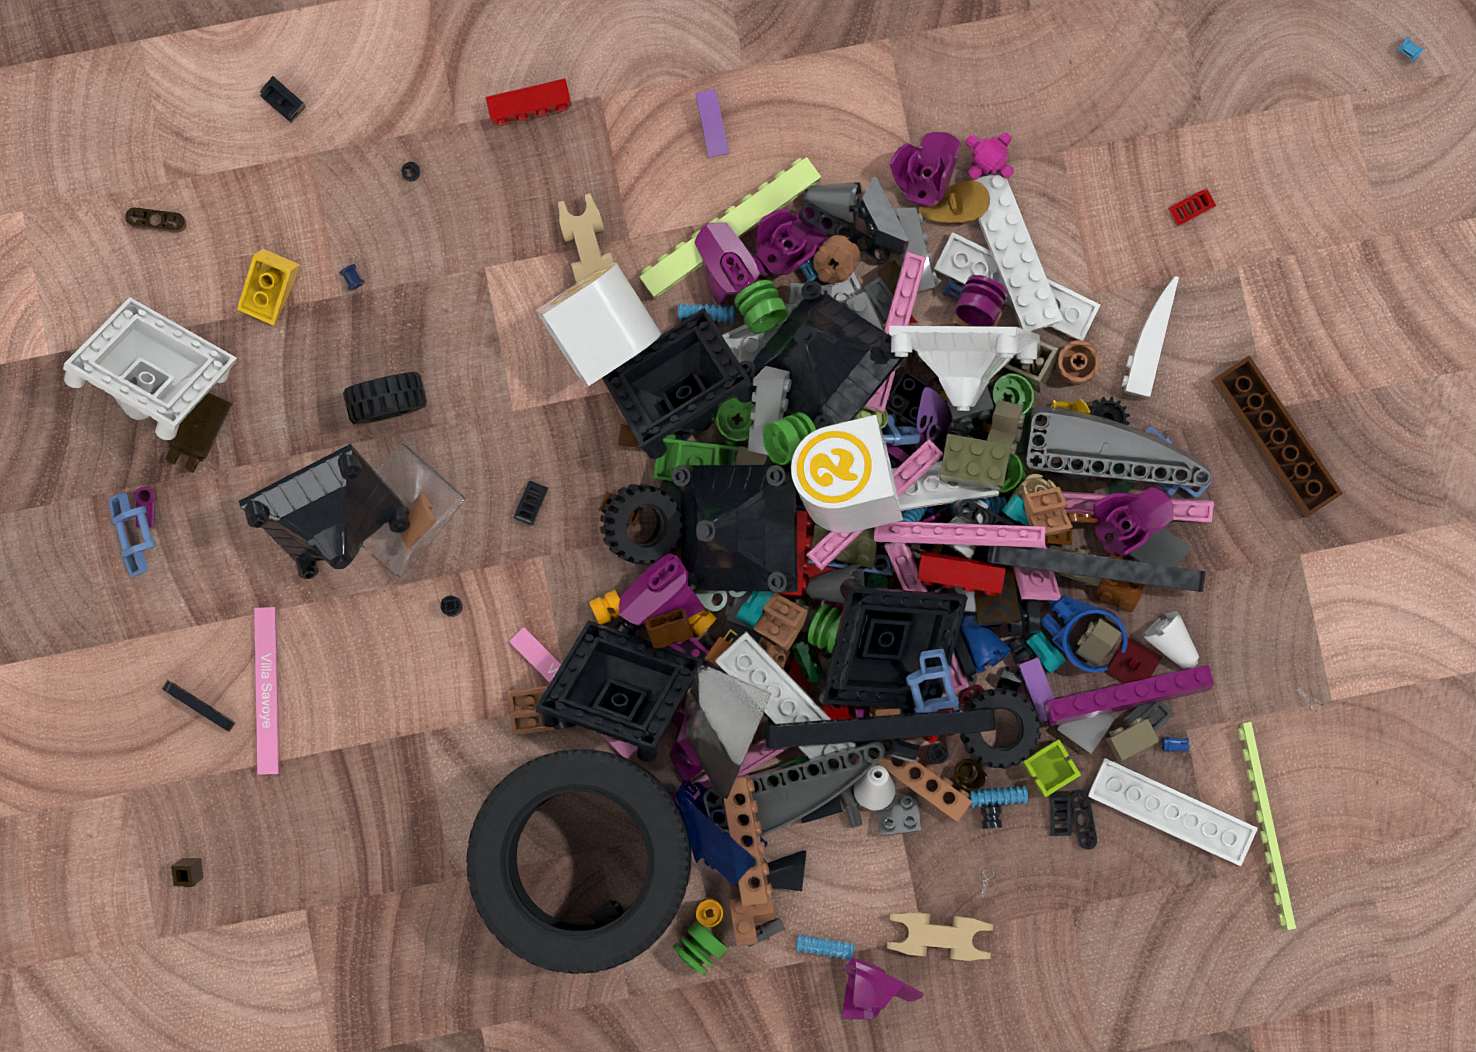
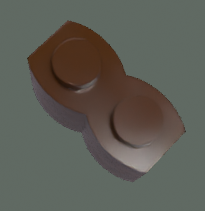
[645,608,694,648]

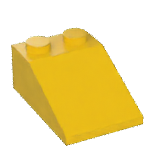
[237,249,300,326]

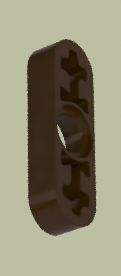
[125,207,186,233]

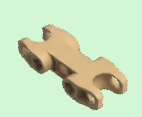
[558,193,614,283]
[887,911,993,961]

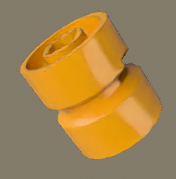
[589,589,621,625]
[688,605,717,638]
[696,898,723,927]

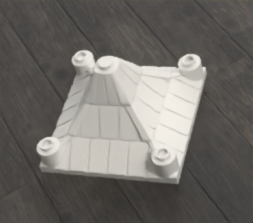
[63,297,237,440]
[889,326,1040,411]

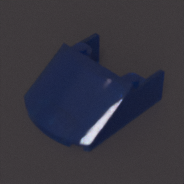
[676,780,768,885]

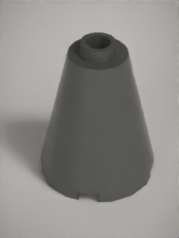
[804,182,862,223]
[806,564,865,604]

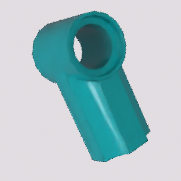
[1002,493,1029,526]
[736,591,774,628]
[1026,631,1066,674]

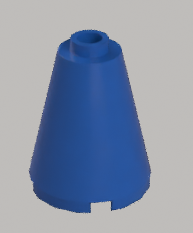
[960,614,1011,674]

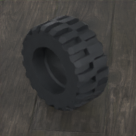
[343,372,427,424]
[600,484,684,565]
[960,688,1041,769]

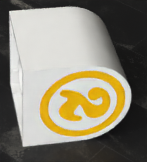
[535,262,661,386]
[791,415,903,533]

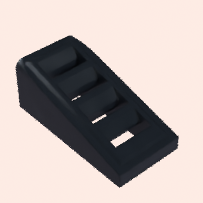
[513,480,549,526]
[1049,791,1072,836]

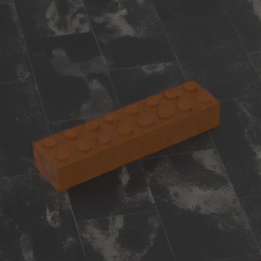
[1211,355,1343,518]

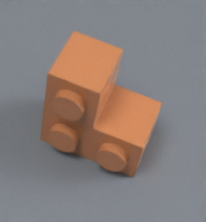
[729,896,775,947]

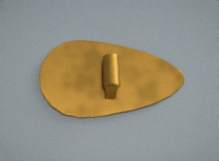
[918,180,990,223]

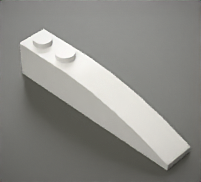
[1121,276,1179,399]

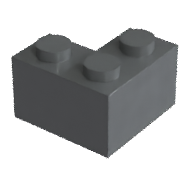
[946,387,995,432]

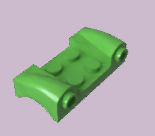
[654,434,740,481]

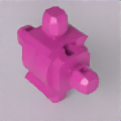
[965,132,1014,180]

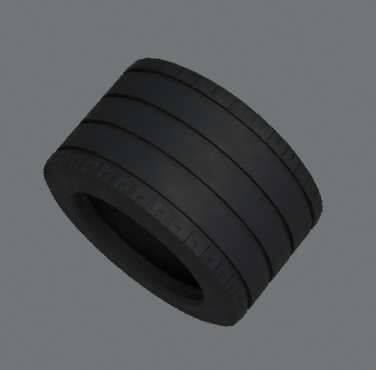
[466,749,692,974]

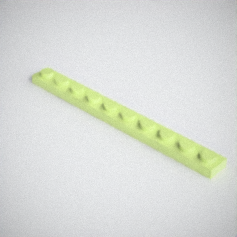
[1238,722,1296,930]

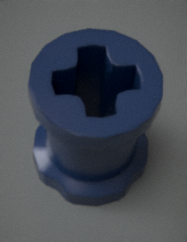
[339,264,365,291]
[942,278,964,300]

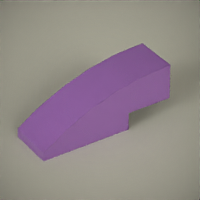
[696,89,729,158]
[1017,657,1054,723]

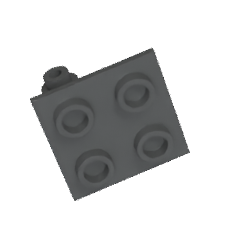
[876,792,922,836]

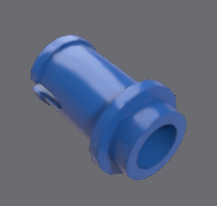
[1162,736,1190,753]

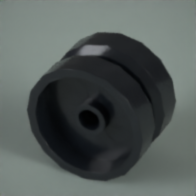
[1007,590,1040,636]

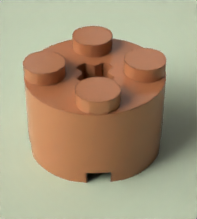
[814,235,860,283]
[1056,340,1100,385]

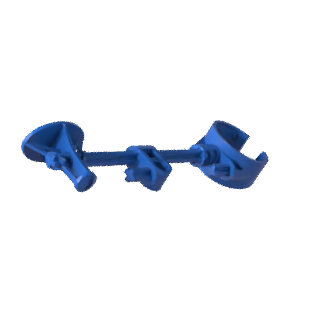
[926,455,1128,672]

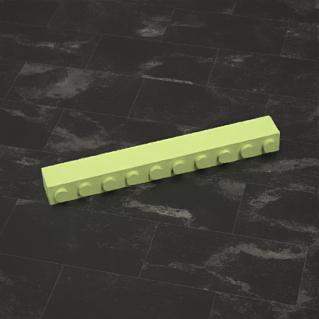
[639,157,821,300]

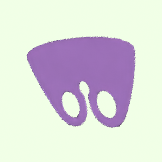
[917,387,953,442]

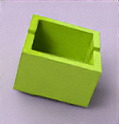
[1022,739,1081,797]

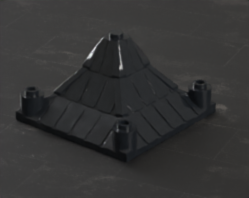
[740,281,904,430]
[602,308,756,459]
[239,444,410,579]
[672,464,798,593]
[816,578,968,710]
[536,620,704,762]

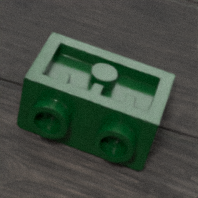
[790,635,824,683]

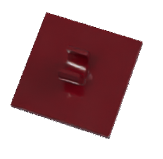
[1106,637,1162,684]

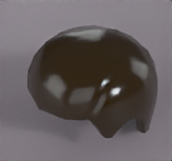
[953,758,987,791]

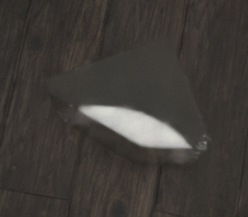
[686,666,772,799]

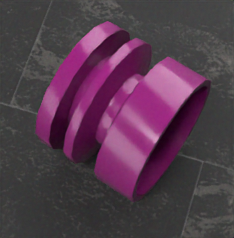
[954,275,1008,327]

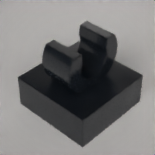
[997,666,1023,692]

